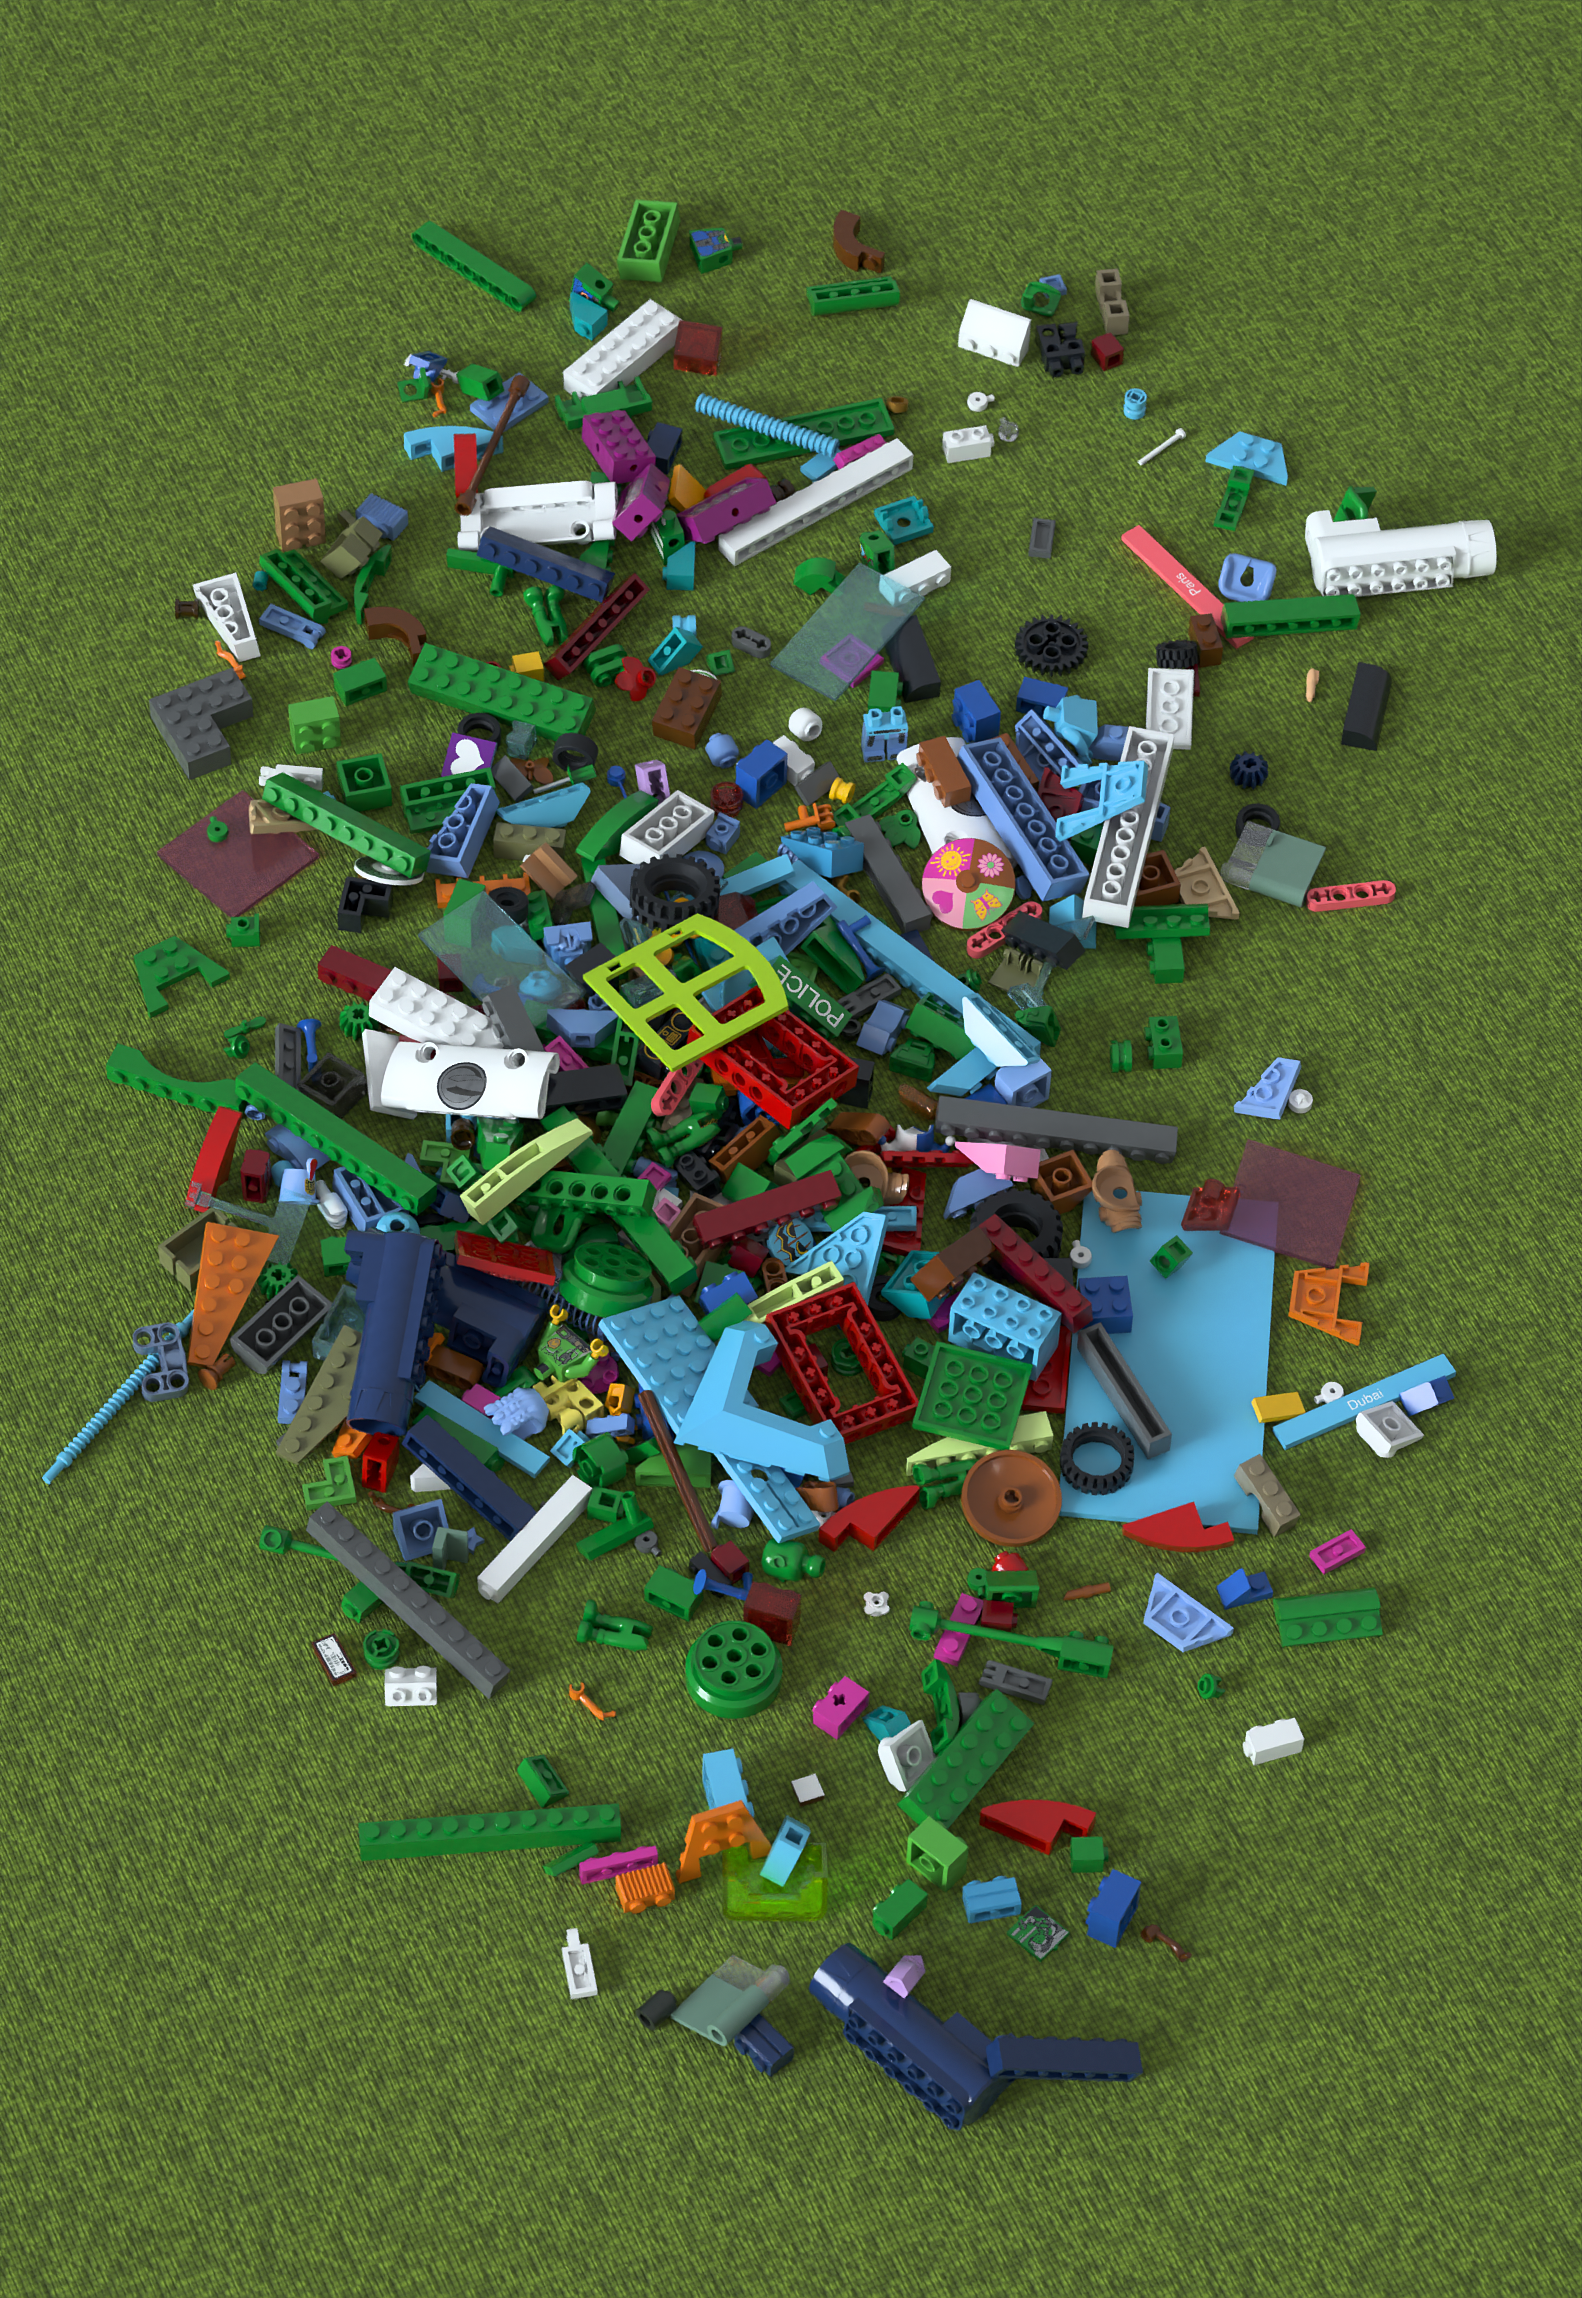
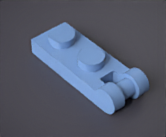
[259,604,326,649]
[278,1360,308,1424]

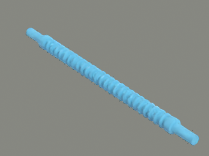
[42,1309,194,1484]

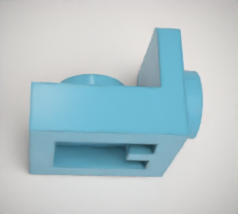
[550,1428,590,1468]

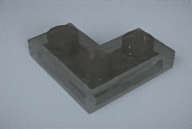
[551,881,597,926]

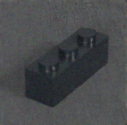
[689,1551,732,1599]

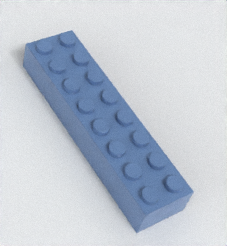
[957,737,1090,901]

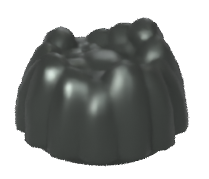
[840,1019,861,1041]

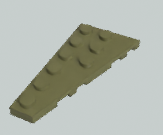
[276,1325,362,1466]

